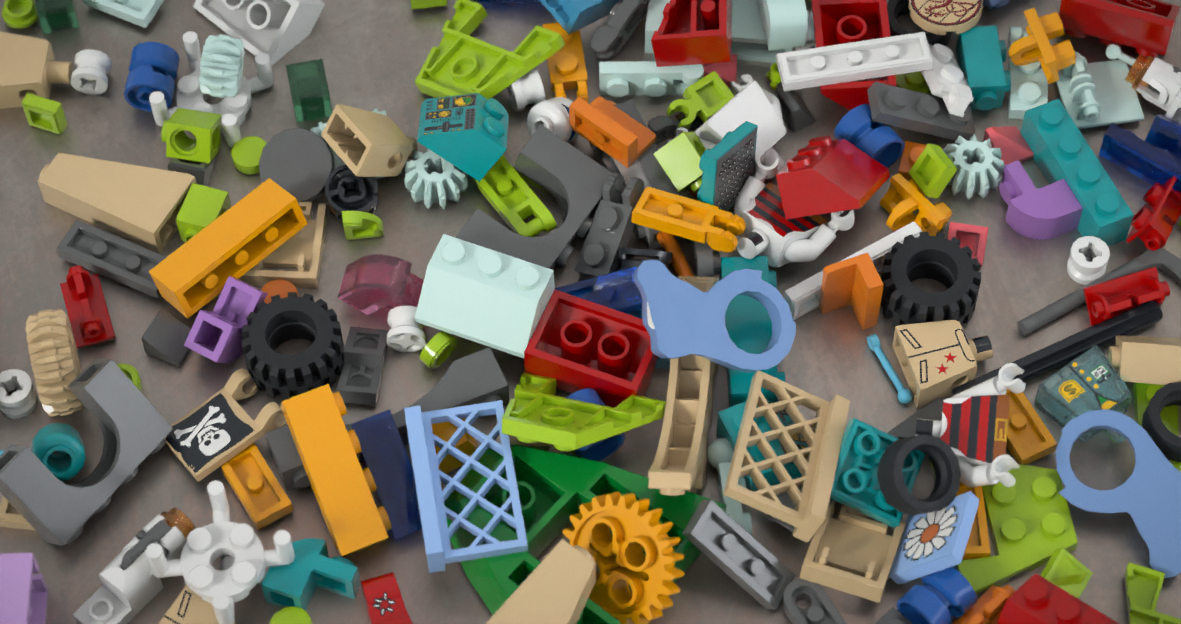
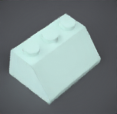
[415,234,555,358]

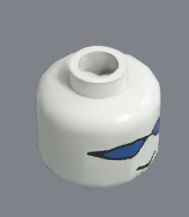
[526,97,579,144]

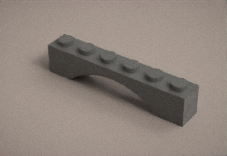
[265,347,510,491]

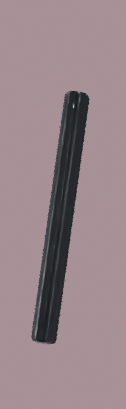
[952,301,1163,397]

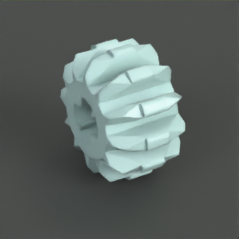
[199,34,245,98]
[944,134,1005,200]
[404,148,468,209]

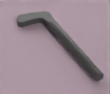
[1017,248,1181,335]

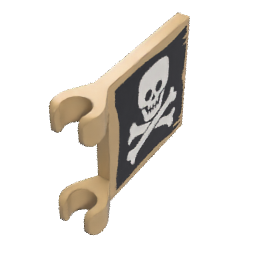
[165,369,287,482]

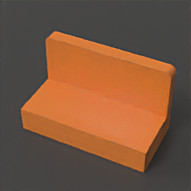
[569,96,656,168]
[819,253,884,330]

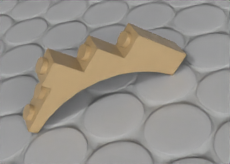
[648,276,719,496]

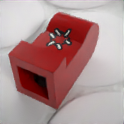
[360,572,412,624]

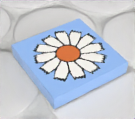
[889,491,980,585]

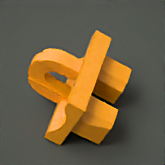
[1008,8,1076,84]
[879,173,952,236]

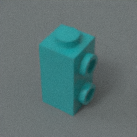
[956,26,1011,110]

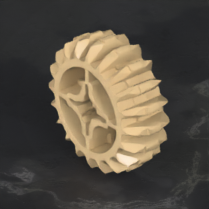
[25,309,84,417]

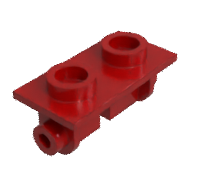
[1126,176,1181,251]
[60,265,116,349]
[1083,266,1170,325]

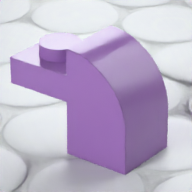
[999,160,1083,240]
[184,276,268,364]

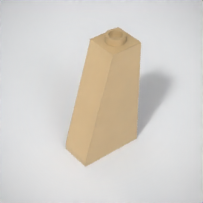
[37,153,197,254]
[1108,335,1181,385]
[486,539,596,624]

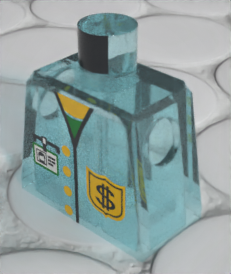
[1034,345,1132,445]

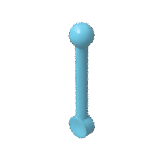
[867,334,913,404]

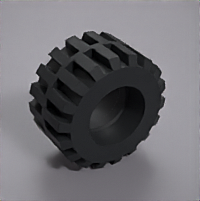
[880,232,981,327]
[241,292,344,401]

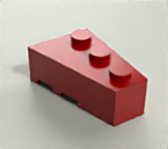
[651,0,732,67]

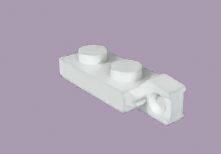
[921,43,973,117]

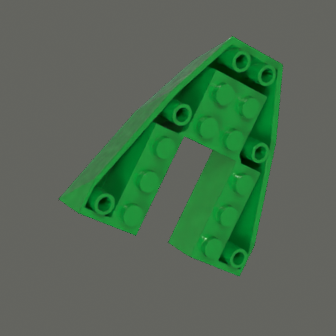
[442,445,726,624]

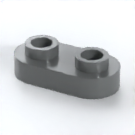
[692,226,721,277]
[783,578,846,624]

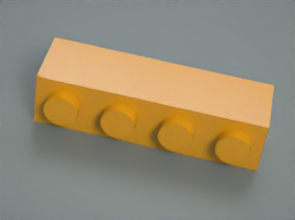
[148,178,308,318]
[280,384,392,557]

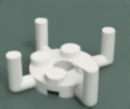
[149,31,274,148]
[146,480,295,624]

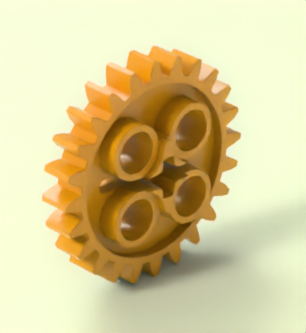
[562,492,684,624]

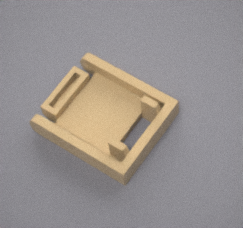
[240,202,328,289]
[800,502,906,603]

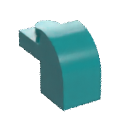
[261,538,361,611]

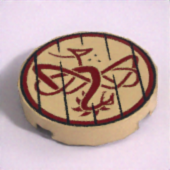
[909,0,983,35]

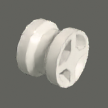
[70,49,112,95]
[507,68,546,112]
[1067,236,1110,285]
[387,306,426,352]
[0,369,38,419]

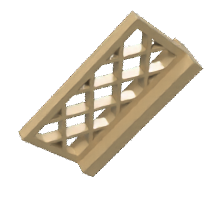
[723,370,850,543]

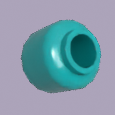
[31,423,86,481]

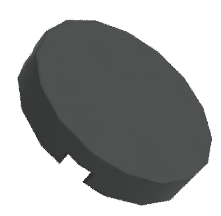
[259,128,335,202]

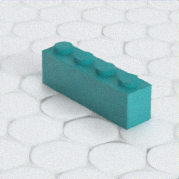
[1020,98,1134,247]
[719,256,786,407]

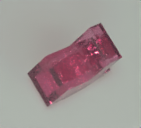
[337,254,424,316]

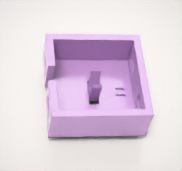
[0,553,48,624]

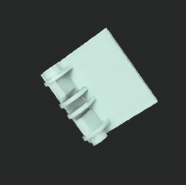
[1056,52,1144,129]

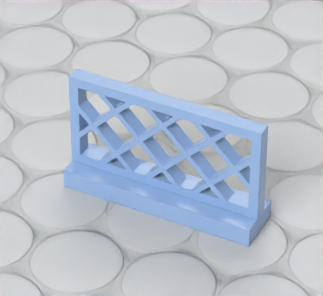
[404,400,528,573]

